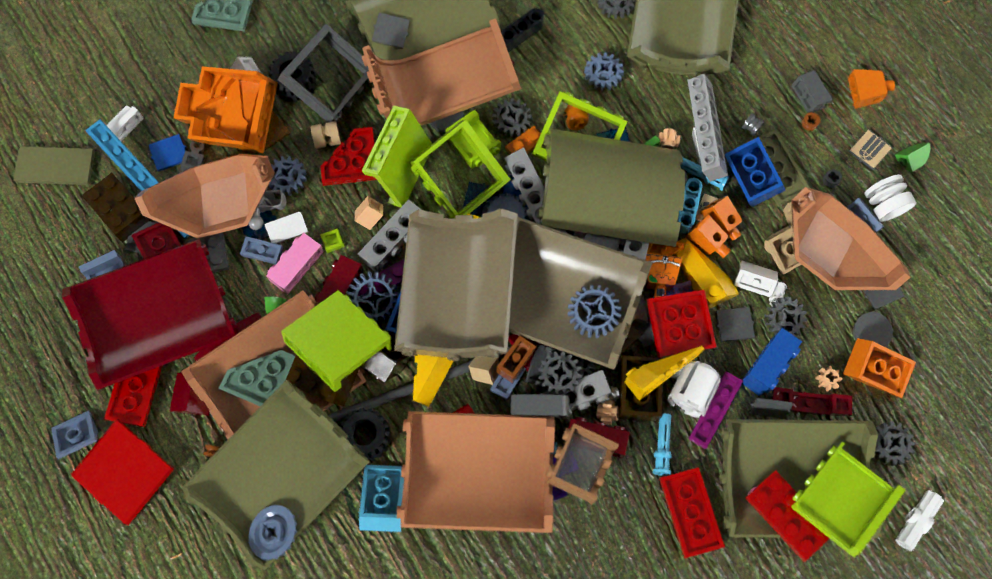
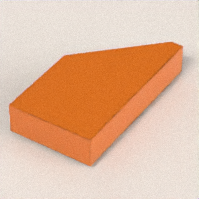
[647,242,684,256]

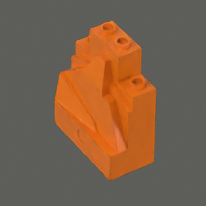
[174,66,278,154]

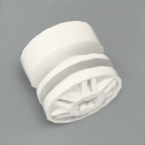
[865,174,917,222]

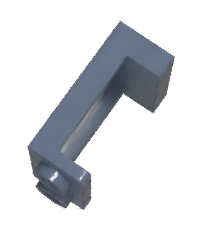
[79,250,125,280]

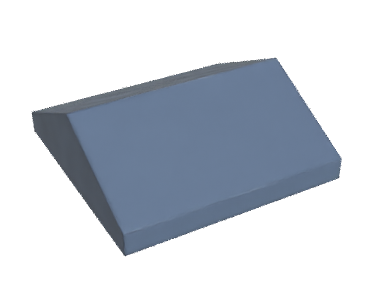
[51,411,98,459]

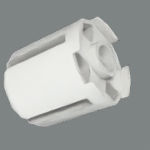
[667,361,721,418]

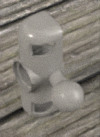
[249,190,286,230]

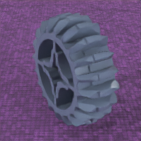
[346,271,399,323]
[568,284,622,338]

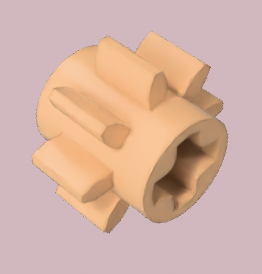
[658,128,681,149]
[815,366,843,392]
[597,400,620,425]

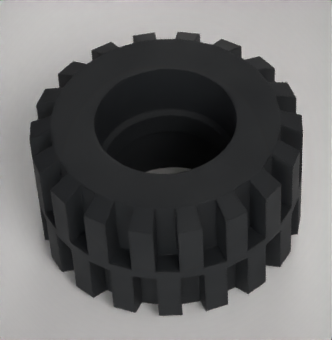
[268,51,317,102]
[340,408,391,461]

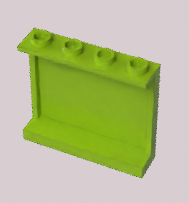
[362,106,432,207]
[281,290,391,392]
[791,442,906,557]

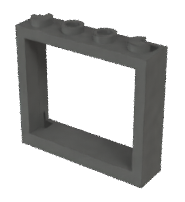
[278,24,370,122]

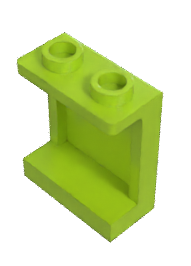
[445,110,501,169]

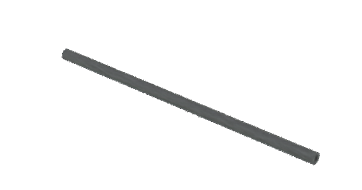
[328,345,512,422]

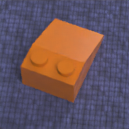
[843,338,916,398]

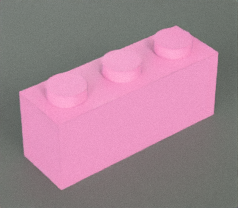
[267,232,324,295]

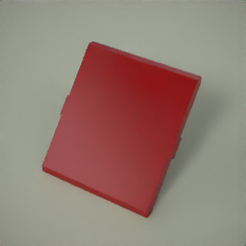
[71,419,174,526]

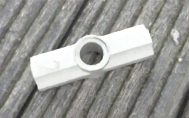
[895,490,944,551]

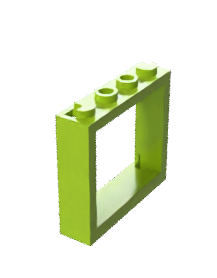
[532,91,628,162]
[410,119,511,219]

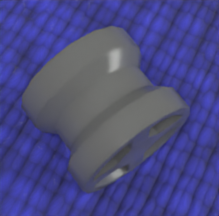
[742,113,765,136]

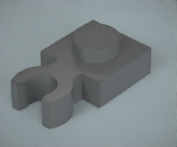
[181,141,205,171]

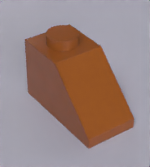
[497,336,536,384]

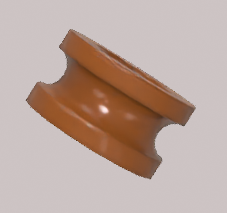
[802,112,820,131]
[203,445,221,457]

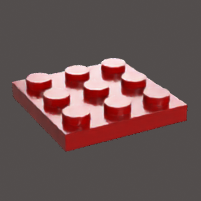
[646,289,717,358]

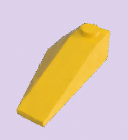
[674,237,739,309]
[624,346,704,401]
[413,355,453,407]

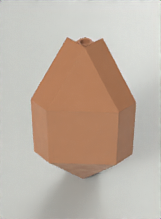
[135,154,275,239]
[791,187,911,290]

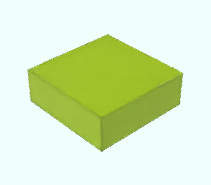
[320,228,345,253]

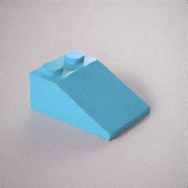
[359,465,404,532]

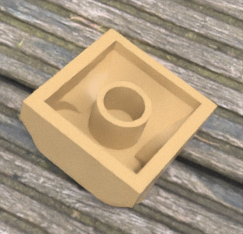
[764,225,801,275]

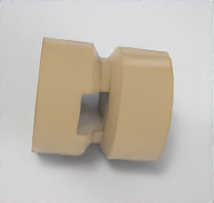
[311,121,341,149]

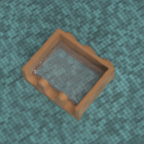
[546,424,619,505]

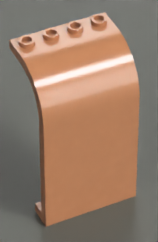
[361,18,521,125]

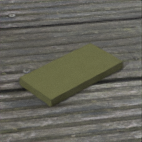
[744,129,810,207]
[13,146,95,185]

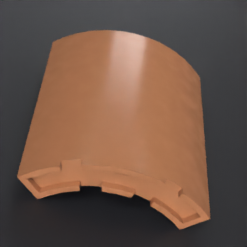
[181,290,366,439]
[397,412,555,533]

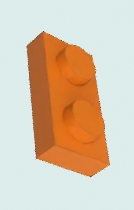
[505,126,544,154]

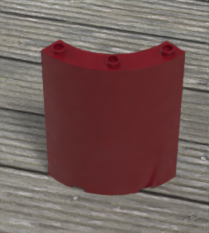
[62,239,238,390]

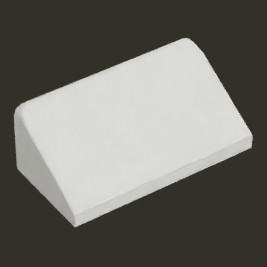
[265,212,308,244]

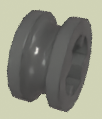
[823,169,842,188]

